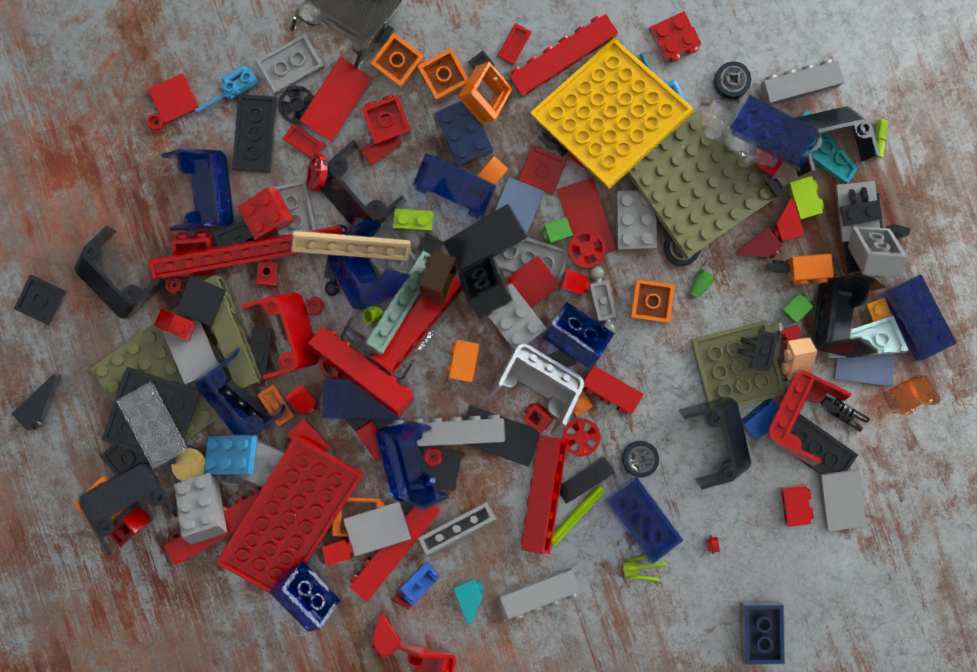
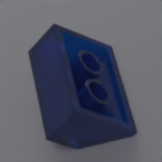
[269,561,341,632]

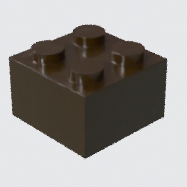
[417,250,457,305]

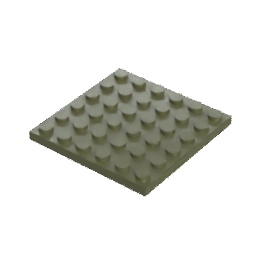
[627,104,776,259]
[90,307,251,463]

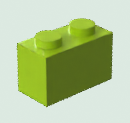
[786,176,824,220]
[393,209,434,232]

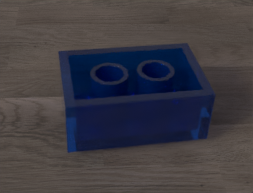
[542,301,614,370]

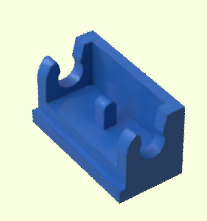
[741,399,779,441]
[396,562,439,606]

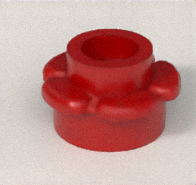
[147,113,166,132]
[165,276,184,295]
[305,297,324,315]
[423,447,442,466]
[706,535,720,554]

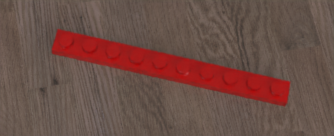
[148,226,342,280]

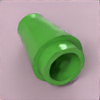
[689,269,715,298]

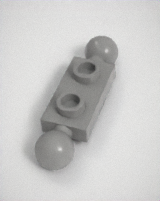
[589,265,618,336]

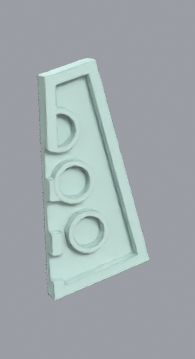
[826,316,908,359]

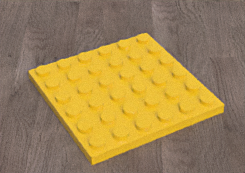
[530,38,694,189]

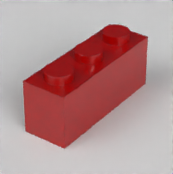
[583,365,643,415]

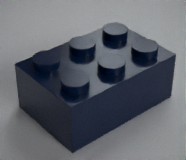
[434,101,493,168]
[741,602,785,664]

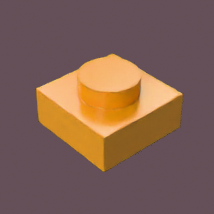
[865,297,891,322]

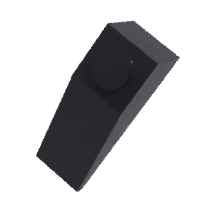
[11,374,61,431]
[560,455,615,504]

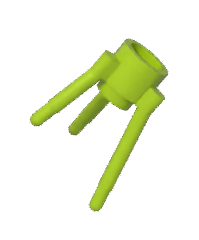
[362,294,388,326]
[623,549,667,581]

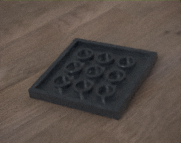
[102,367,201,465]

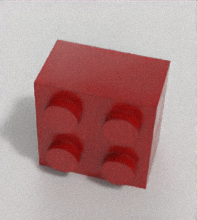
[237,187,295,240]

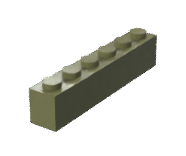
[203,275,264,391]

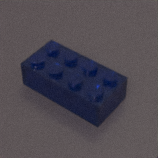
[729,95,820,171]
[881,274,957,361]
[322,379,402,420]
[603,477,684,564]

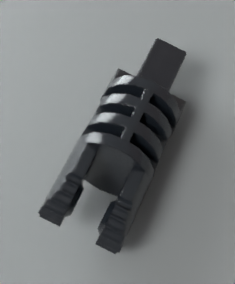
[821,395,870,432]

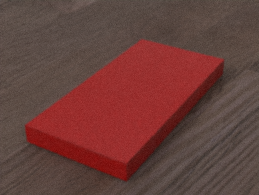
[299,56,372,142]
[556,177,617,259]

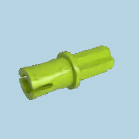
[875,119,889,158]

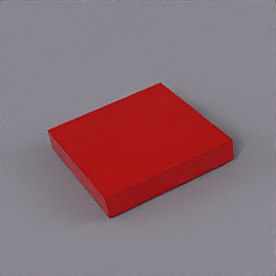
[148,73,199,124]
[518,145,567,195]
[507,255,561,308]

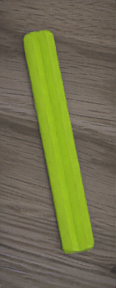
[552,485,605,546]

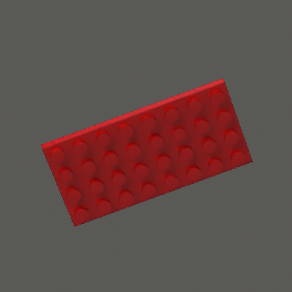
[216,434,363,601]

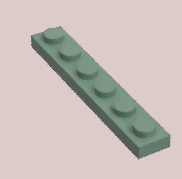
[364,250,431,355]

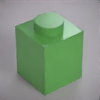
[542,217,573,244]
[780,293,813,324]

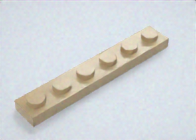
[292,231,411,261]

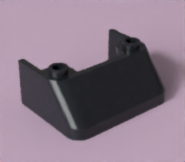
[785,106,880,177]
[319,140,406,235]
[75,225,166,319]
[812,272,886,358]
[679,397,751,489]
[78,462,178,556]

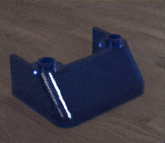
[161,148,234,231]
[413,153,496,219]
[328,217,411,310]
[195,347,286,435]
[375,421,449,510]

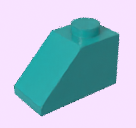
[453,578,484,624]

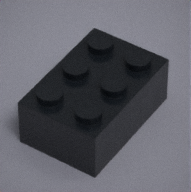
[458,254,513,319]

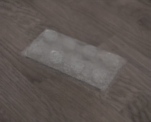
[116,382,188,469]

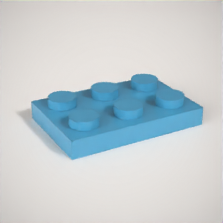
[203,435,258,475]

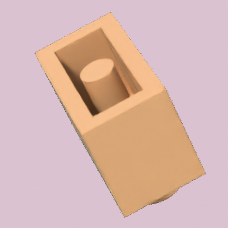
[781,338,817,381]

